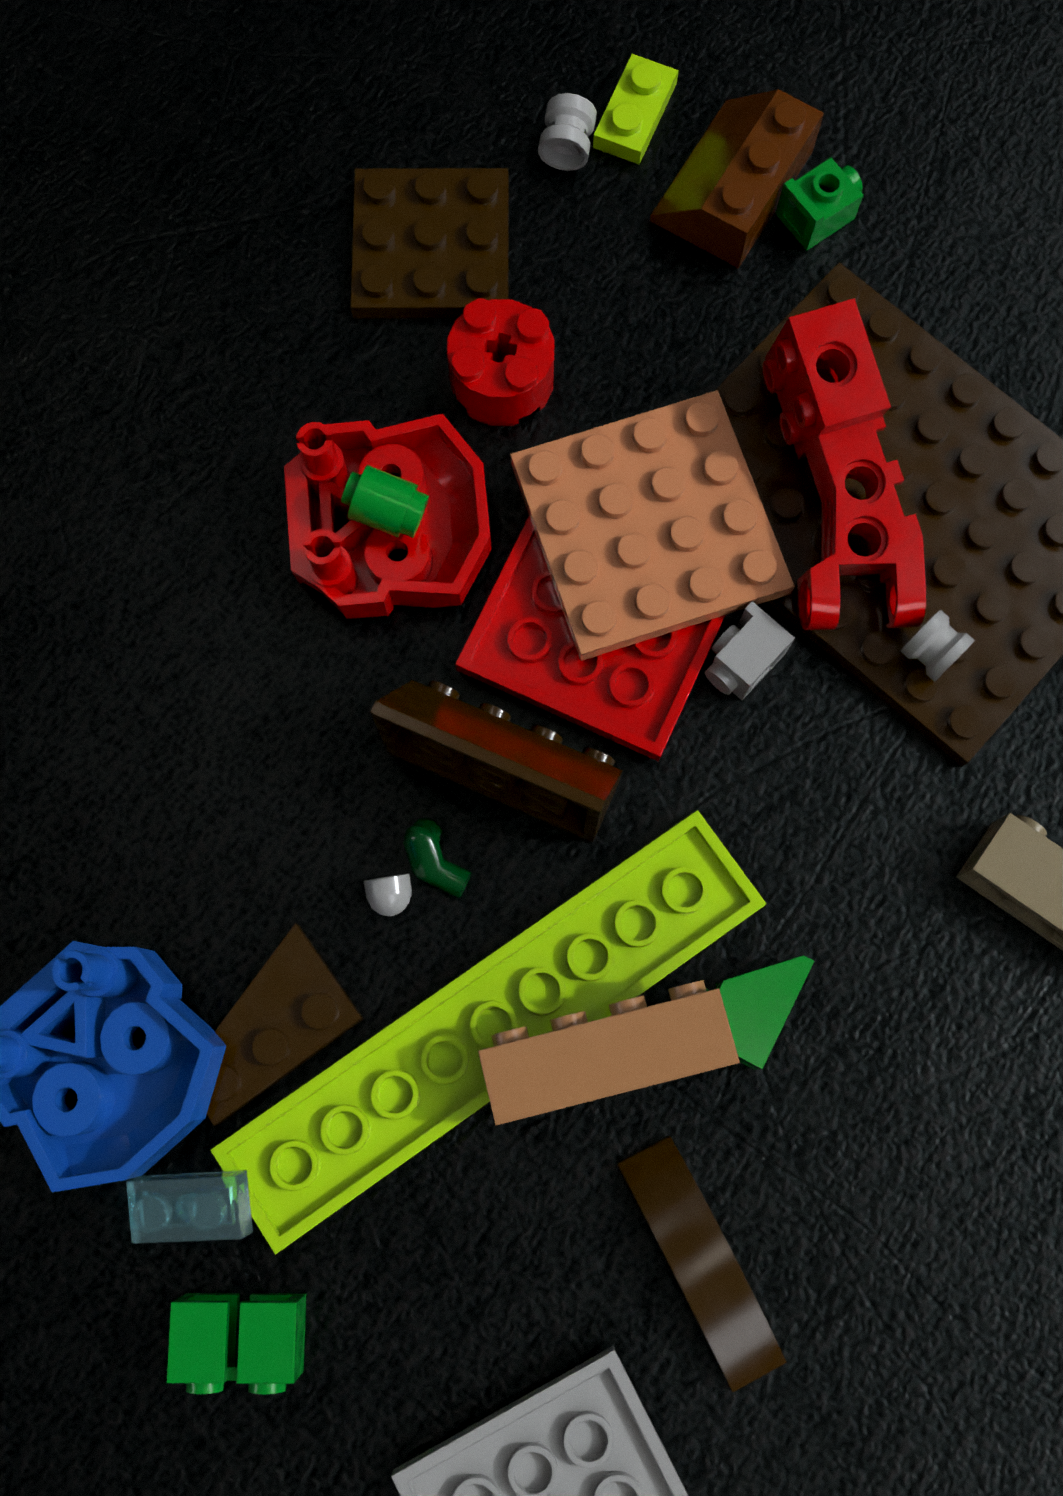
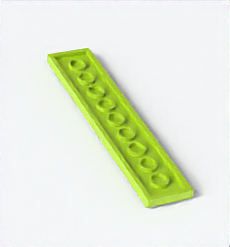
[210,810,766,1255]

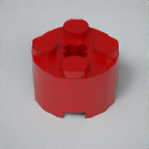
[447,298,554,426]

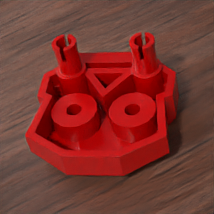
[284,413,492,619]

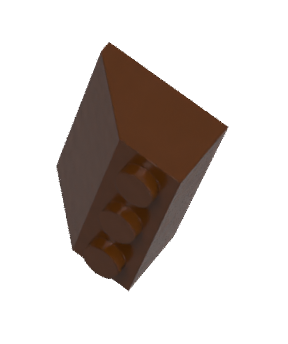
[650,89,824,268]

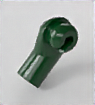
[403,818,471,898]

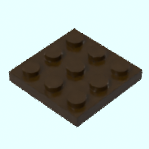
[351,168,509,318]

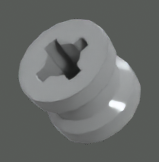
[901,610,975,682]

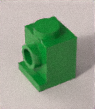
[775,157,864,251]

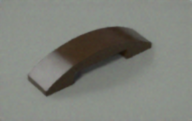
[617,1136,787,1392]

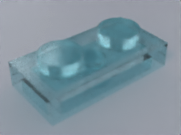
[126,1170,253,1243]

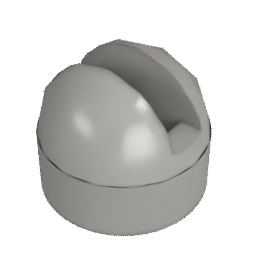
[364,873,412,916]

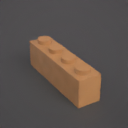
[478,980,740,1125]

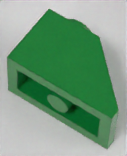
[706,955,814,1070]

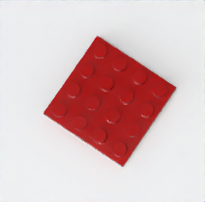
[455,516,726,762]

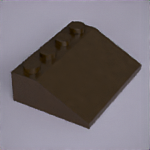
[370,680,623,843]

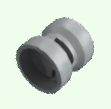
[538,93,597,171]

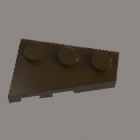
[207,923,364,1126]

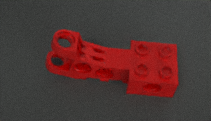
[763,298,926,630]

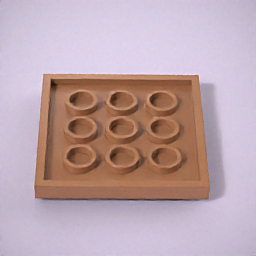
[510,390,795,661]

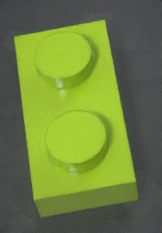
[593,54,679,165]

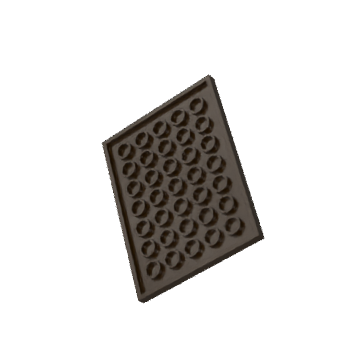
[715,262,1063,767]

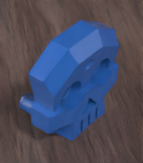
[0,941,227,1192]

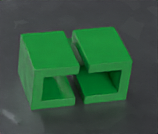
[167,1293,306,1395]

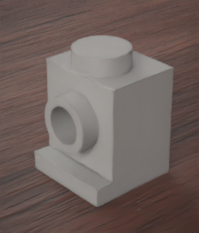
[705,601,795,700]

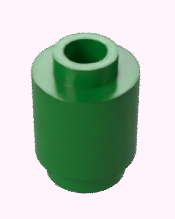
[341,465,429,538]

